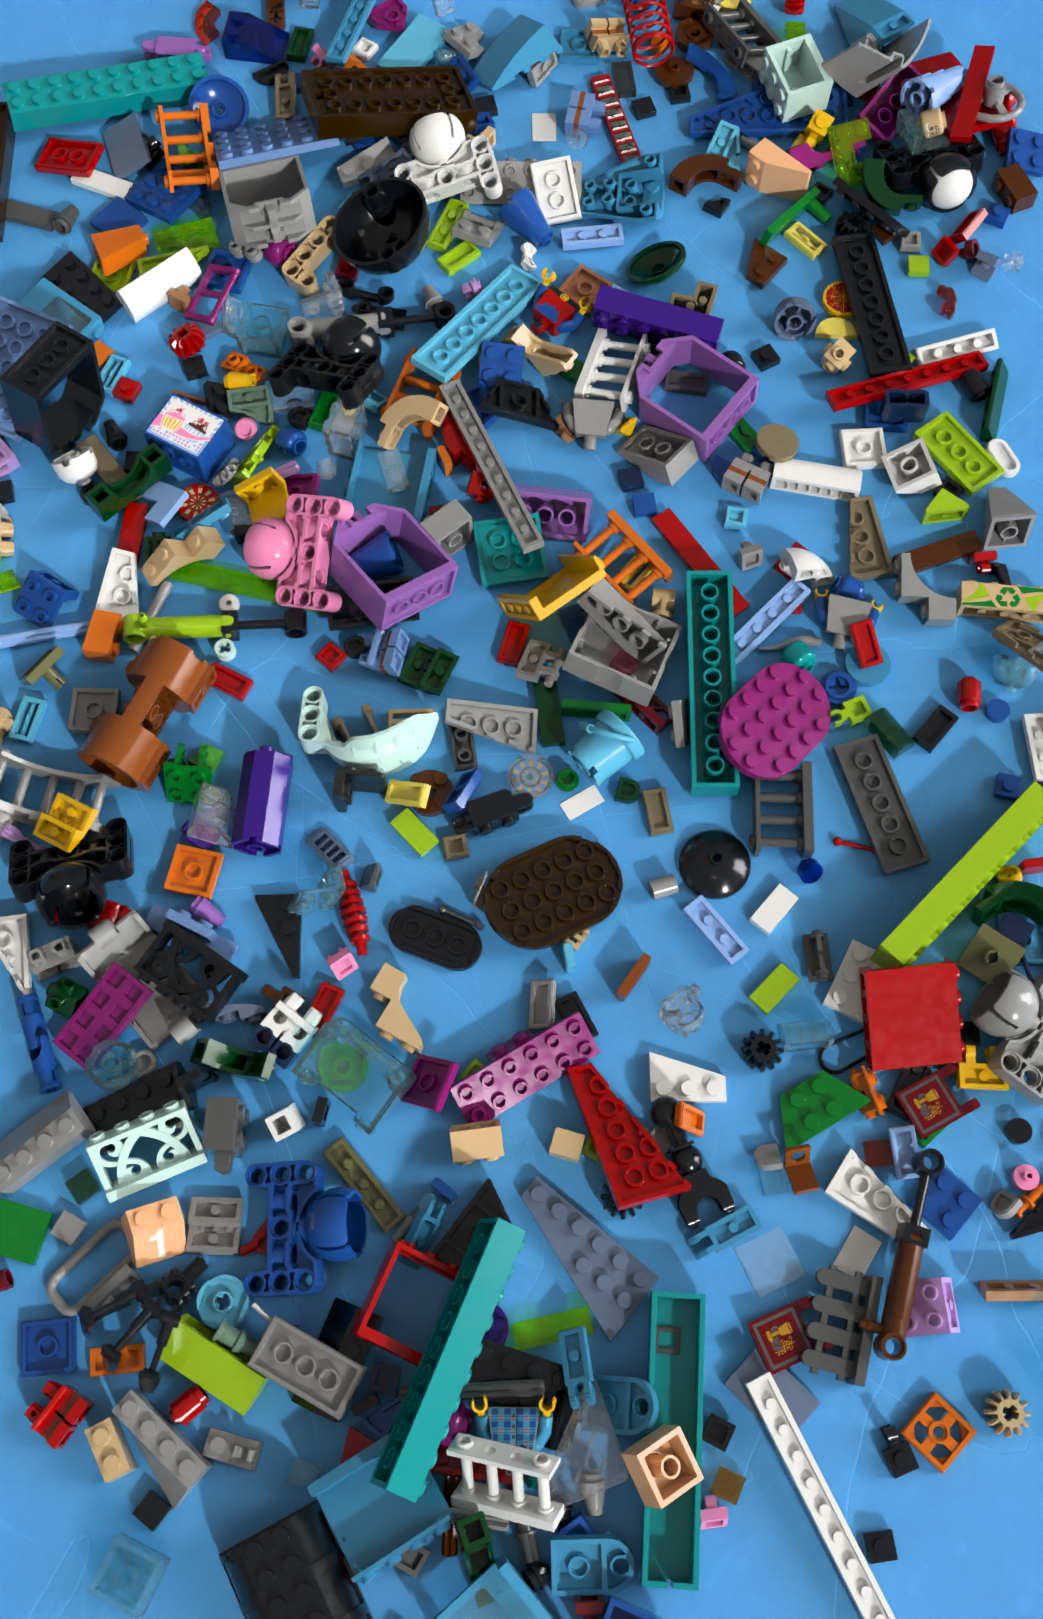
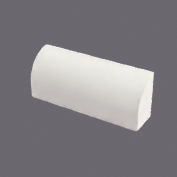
[115,247,202,324]
[769,458,863,502]

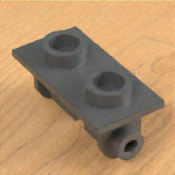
[802,930,833,982]

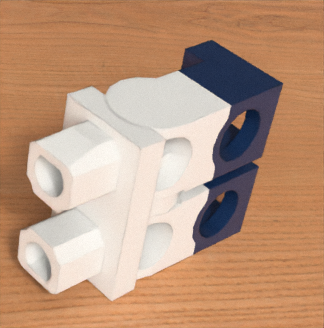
[247,992,323,1070]

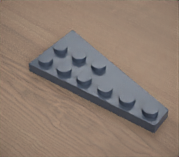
[521,1176,659,1342]

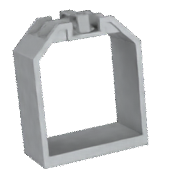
[218,154,317,250]

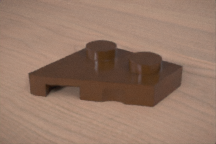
[746,238,788,290]

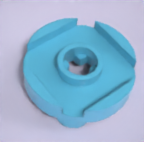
[196,1274,251,1329]

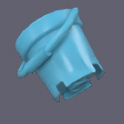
[567,709,645,786]

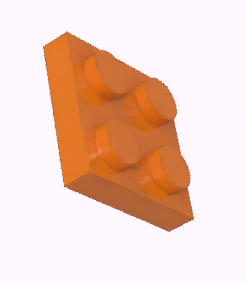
[163,844,225,901]

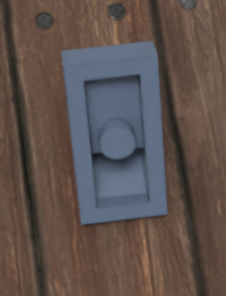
[970,249,1004,282]

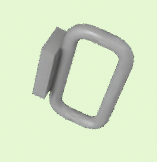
[46,1218,141,1317]

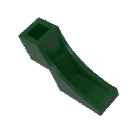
[453,1511,495,1608]

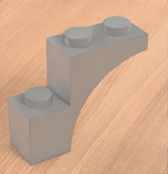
[893,553,956,627]

